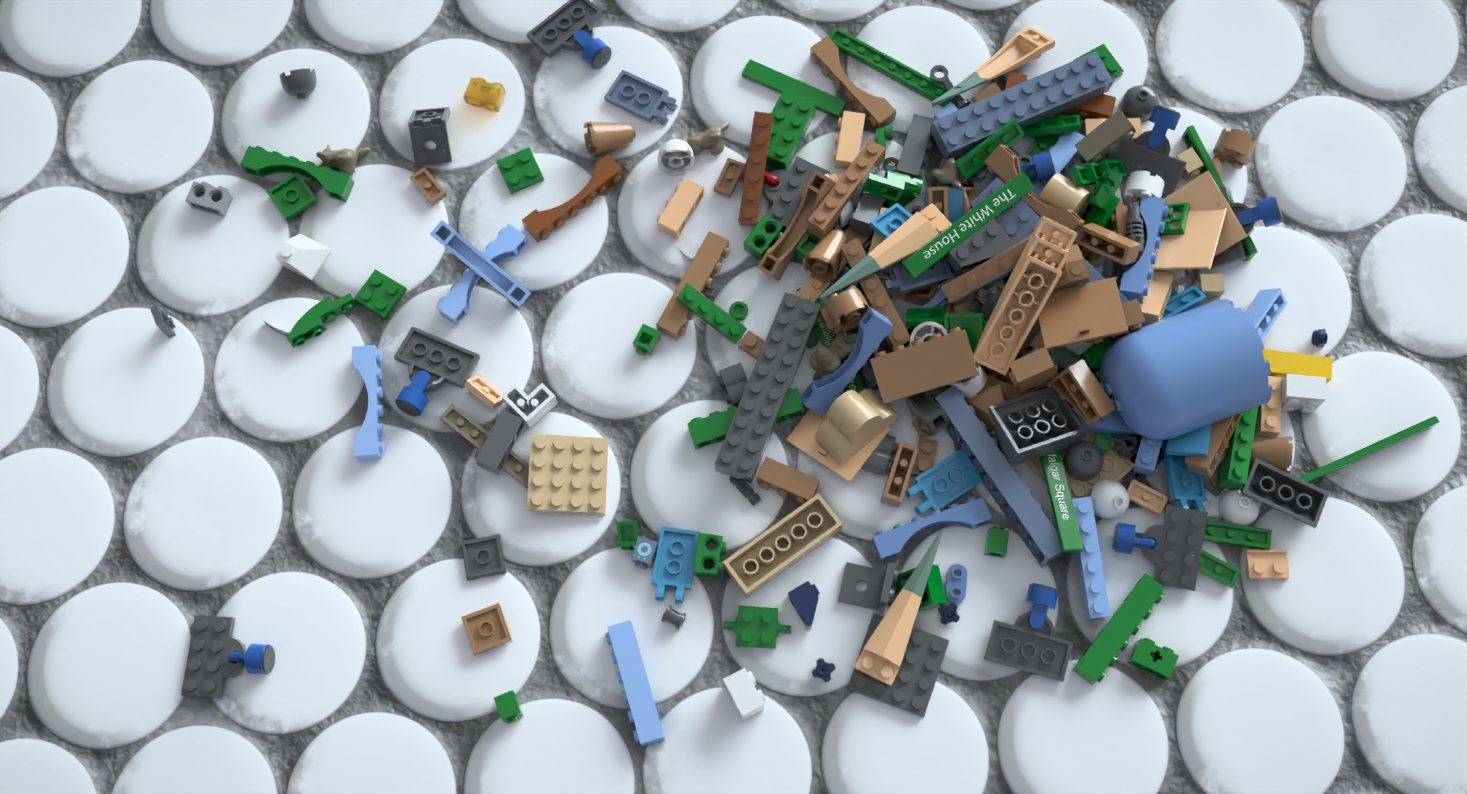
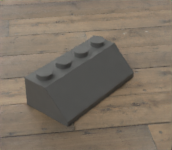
[1241,458,1329,528]

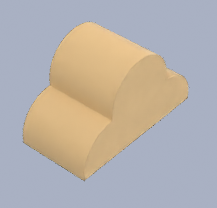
[1036,173,1091,218]
[815,388,899,466]

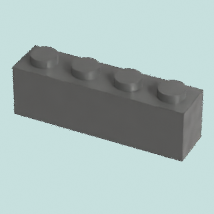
[896,114,935,179]
[848,168,887,237]

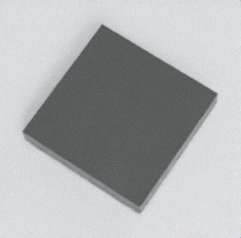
[461,534,507,581]

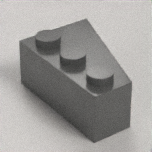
[945,218,1015,273]

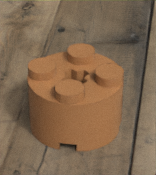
[1213,128,1257,169]
[826,286,870,331]

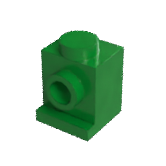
[633,324,661,356]

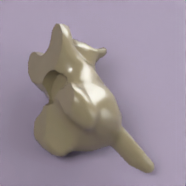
[686,122,730,156]
[316,145,371,175]
[931,158,962,189]
[813,333,855,381]

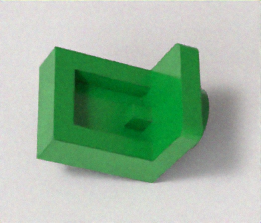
[873,126,895,154]
[616,520,638,550]

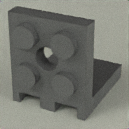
[408,107,452,165]
[838,562,898,612]

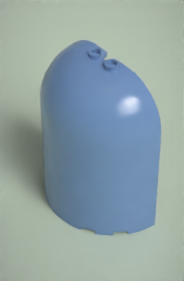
[1100,299,1272,440]

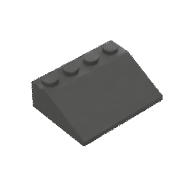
[988,387,1086,466]

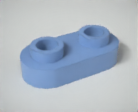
[945,564,967,604]

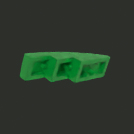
[1069,159,1128,186]

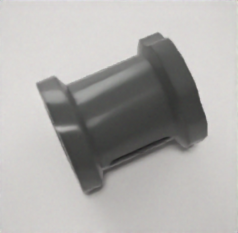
[661,605,687,630]

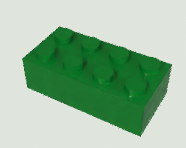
[766,90,816,170]

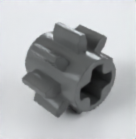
[1114,434,1139,460]

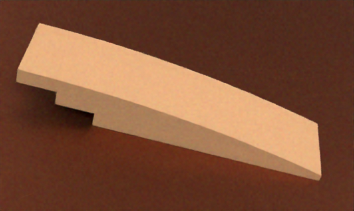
[973,216,1078,375]

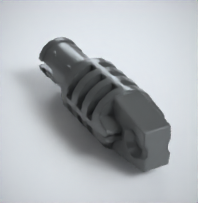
[1125,202,1144,254]

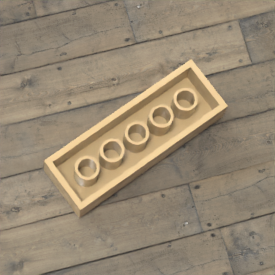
[723,493,843,598]

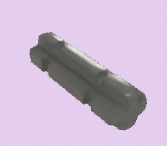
[729,476,761,505]

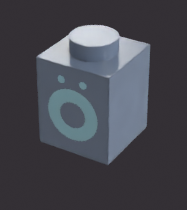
[631,536,658,569]

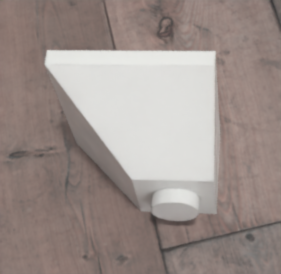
[275,234,332,281]

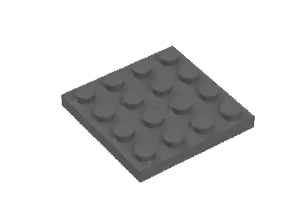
[847,613,949,718]

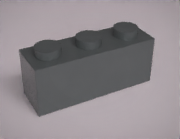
[475,410,525,475]

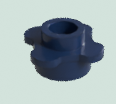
[1311,329,1328,348]
[938,603,960,625]
[812,658,835,682]

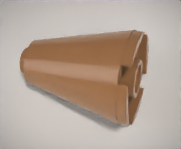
[584,121,636,158]
[802,230,847,282]
[1250,436,1293,474]

